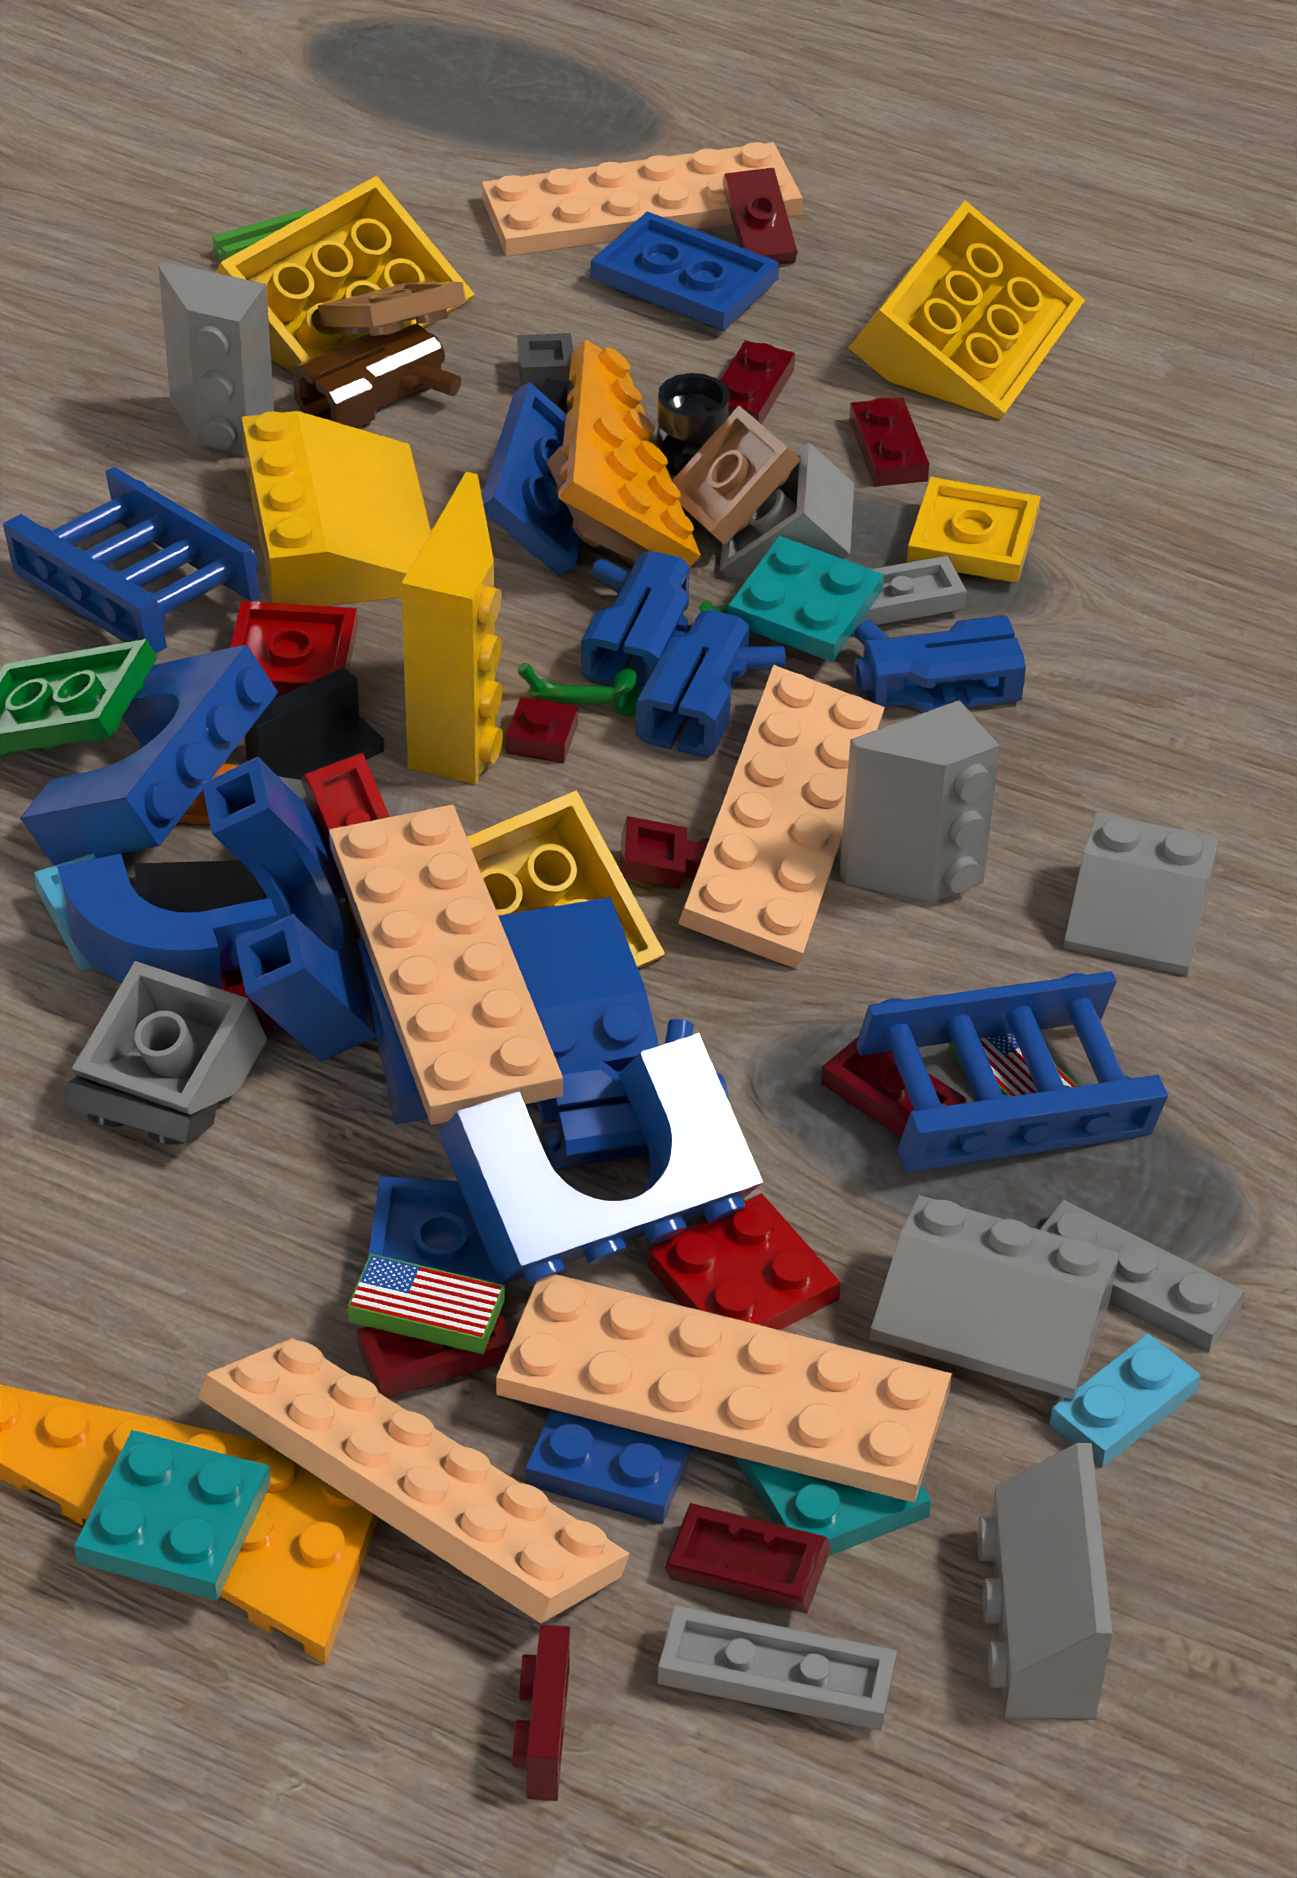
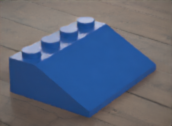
[357,897,659,1125]

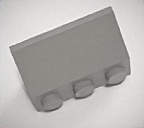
[158,261,274,456]
[839,700,1000,903]
[869,1195,1120,1400]
[978,1443,1112,1719]

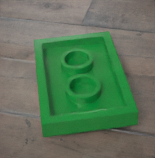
[0,639,158,757]

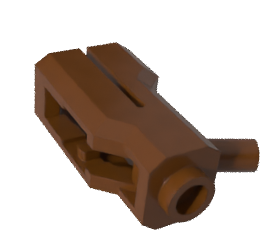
[293,323,461,428]

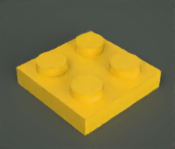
[906,477,1041,583]

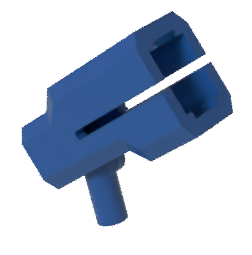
[581,551,690,690]
[636,610,785,757]
[854,615,1026,712]
[537,1019,729,1169]

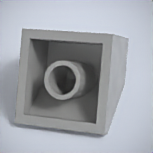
[720,442,854,579]
[1063,812,1219,976]
[72,961,267,1115]

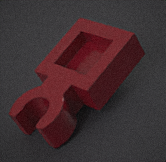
[619,816,709,889]

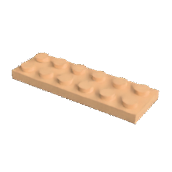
[482,142,803,256]
[678,665,885,969]
[329,805,563,1125]
[496,1274,952,1503]
[198,1338,630,1624]

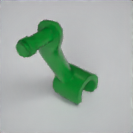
[518,663,645,716]

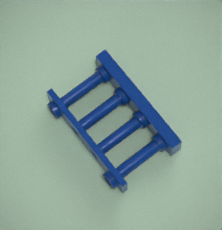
[3,467,260,653]
[856,971,1168,1173]

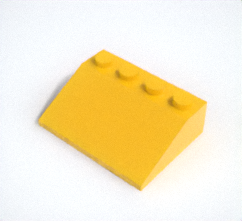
[215,175,475,374]
[848,200,1085,420]
[242,411,431,606]
[401,471,503,785]
[347,790,665,969]

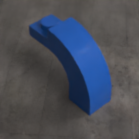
[57,854,277,990]

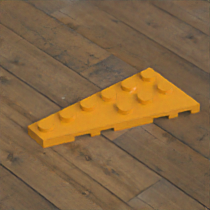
[558,339,701,567]
[0,1384,379,1665]

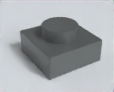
[517,333,573,386]

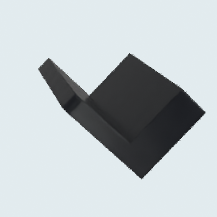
[245,666,385,780]
[135,860,264,913]

